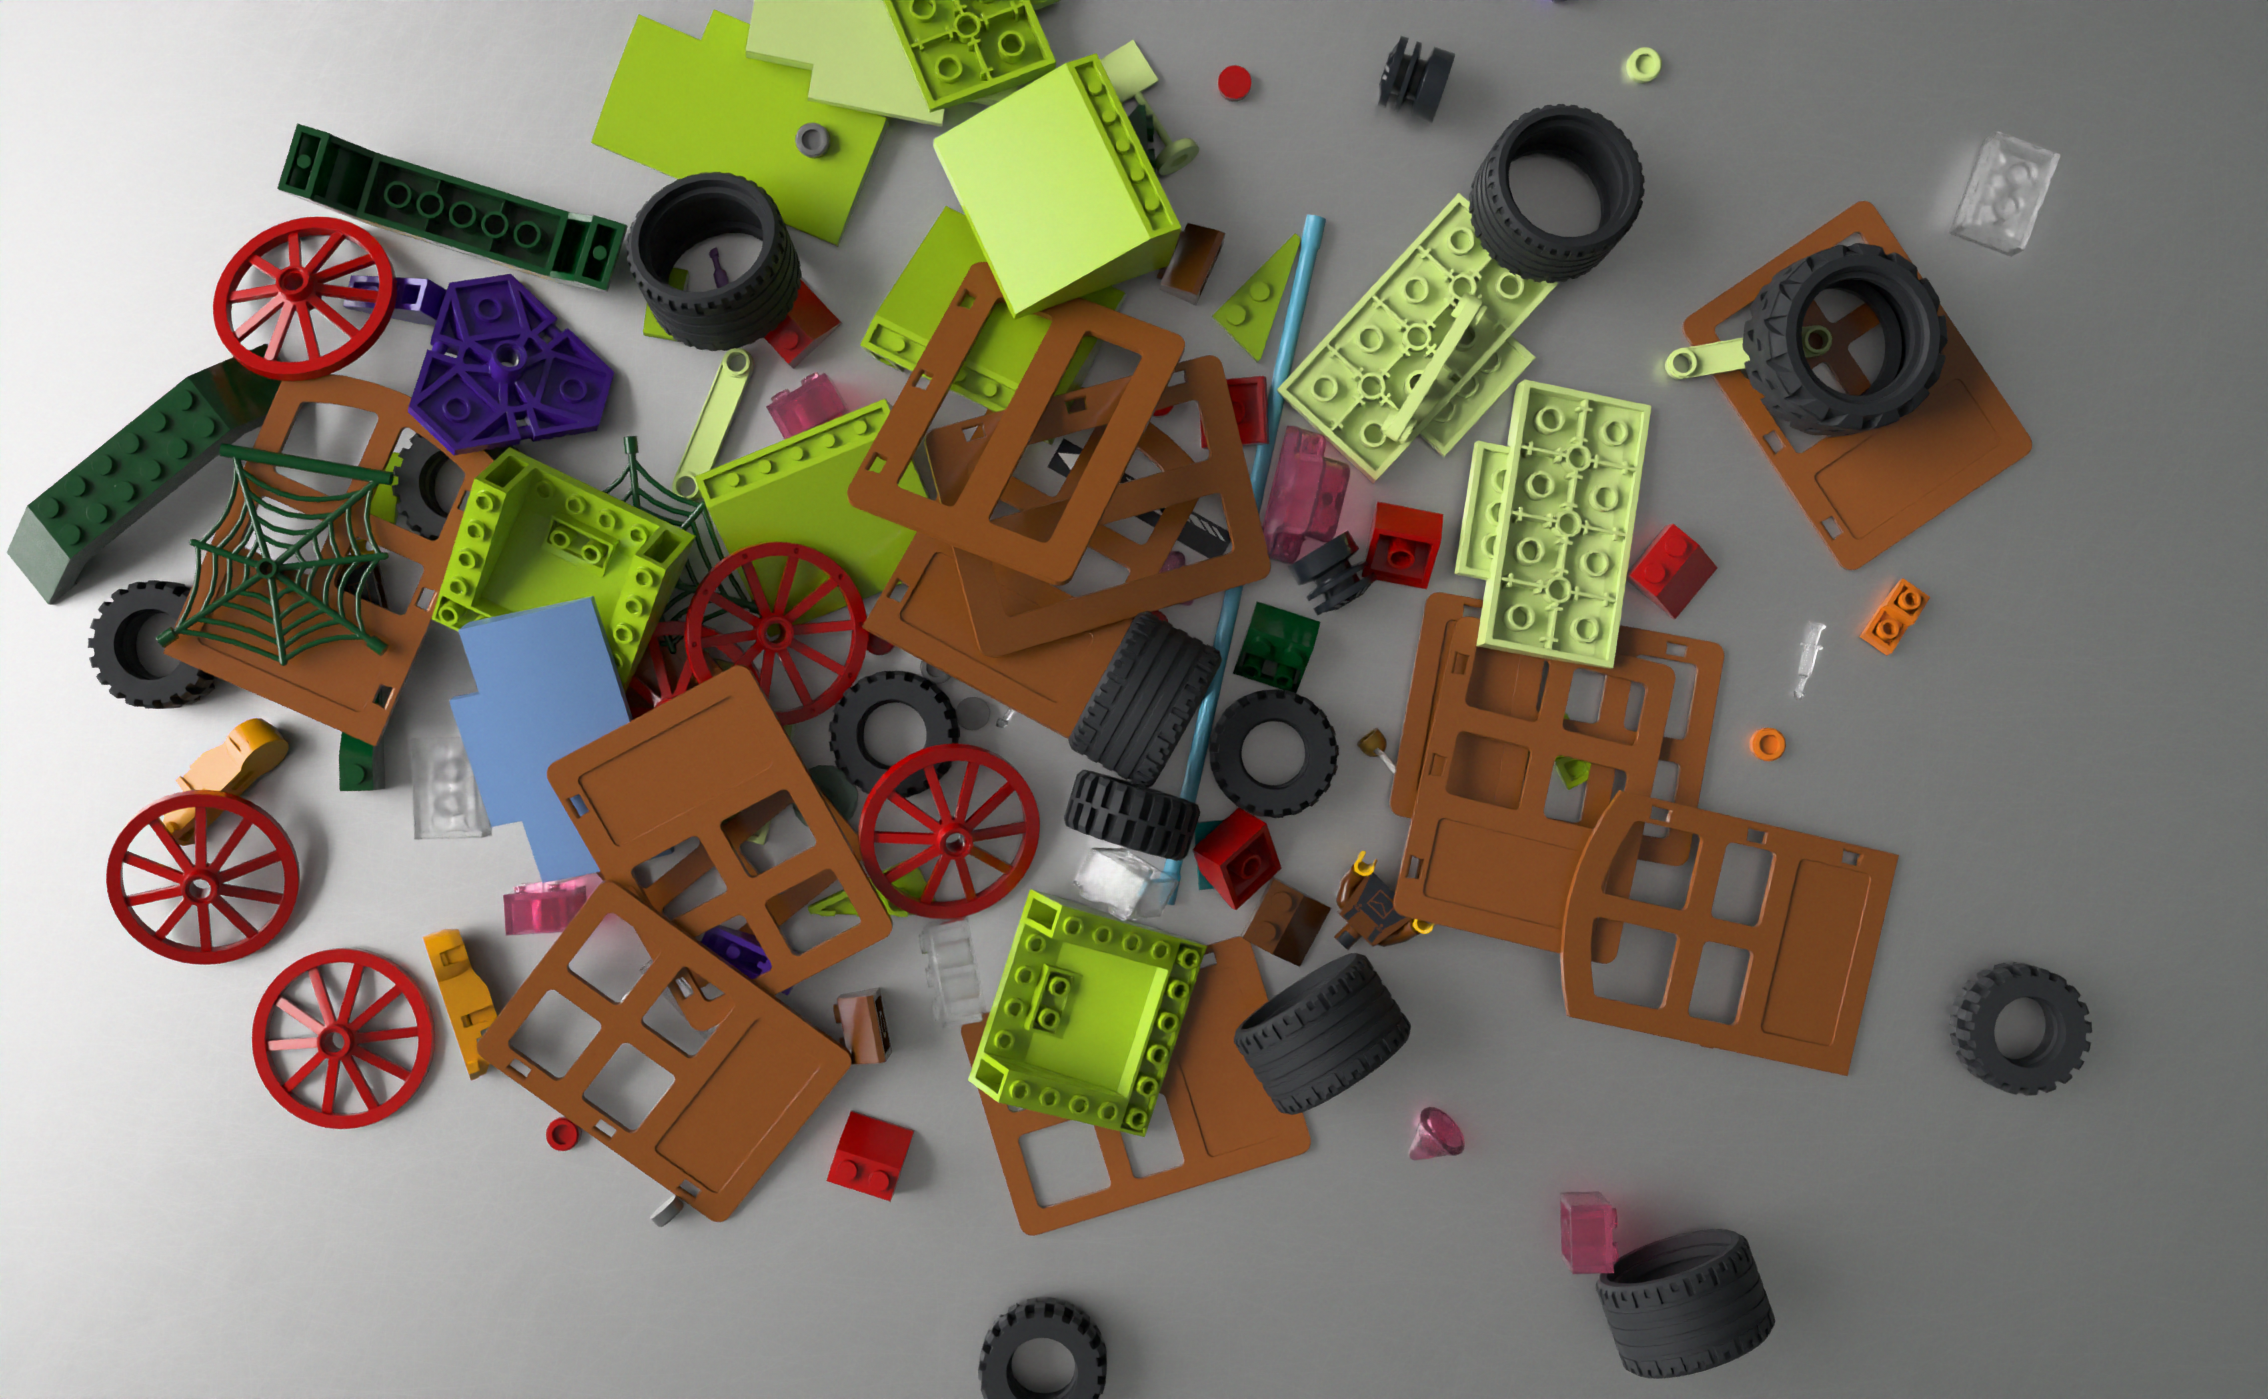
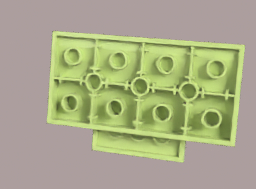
[746,0,1017,127]
[1276,193,1558,484]
[1454,380,1652,669]

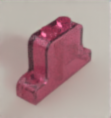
[1262,425,1350,565]

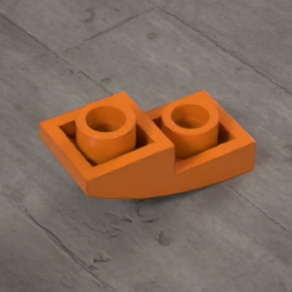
[1859,578,1930,656]

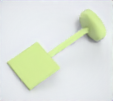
[1100,40,1200,175]

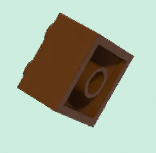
[1156,223,1226,306]
[1241,876,1331,967]
[833,987,892,1065]

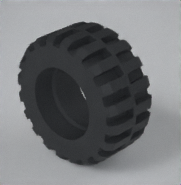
[392,433,520,541]
[88,580,222,709]
[828,671,960,798]
[1209,689,1339,818]
[1064,770,1200,861]
[1949,962,2092,1096]
[978,1297,1107,1399]

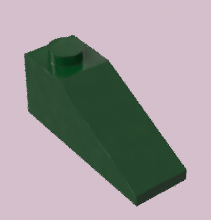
[339,689,385,791]

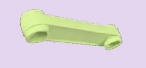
[1380,292,1488,444]
[1665,325,1832,380]
[672,348,755,501]

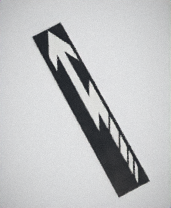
[1047,438,1231,559]

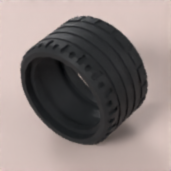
[1469,104,1645,283]
[626,172,802,351]
[1068,611,1222,789]
[1234,953,1411,1115]
[1595,1229,1775,1379]

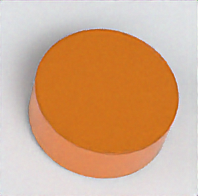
[1750,728,1786,761]

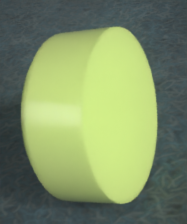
[1626,47,1662,84]

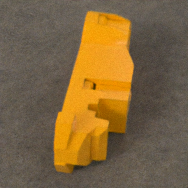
[163,718,289,846]
[422,929,497,1081]

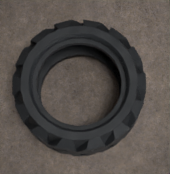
[1742,243,1948,437]

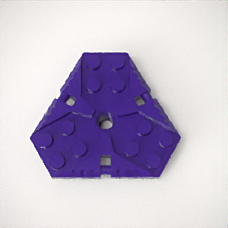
[408,274,614,456]

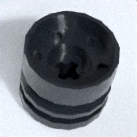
[1378,36,1455,123]
[1288,531,1378,616]

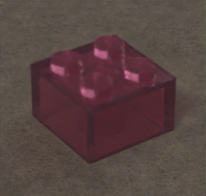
[766,372,851,439]
[503,880,587,936]
[1559,1191,1619,1274]

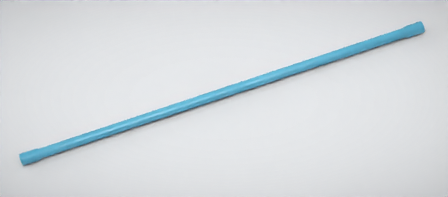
[1155,215,1326,905]

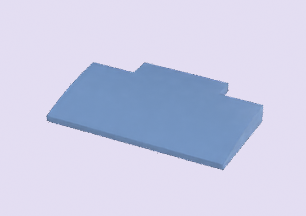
[449,596,675,883]

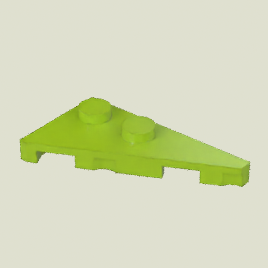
[1212,233,1301,363]
[808,856,936,917]

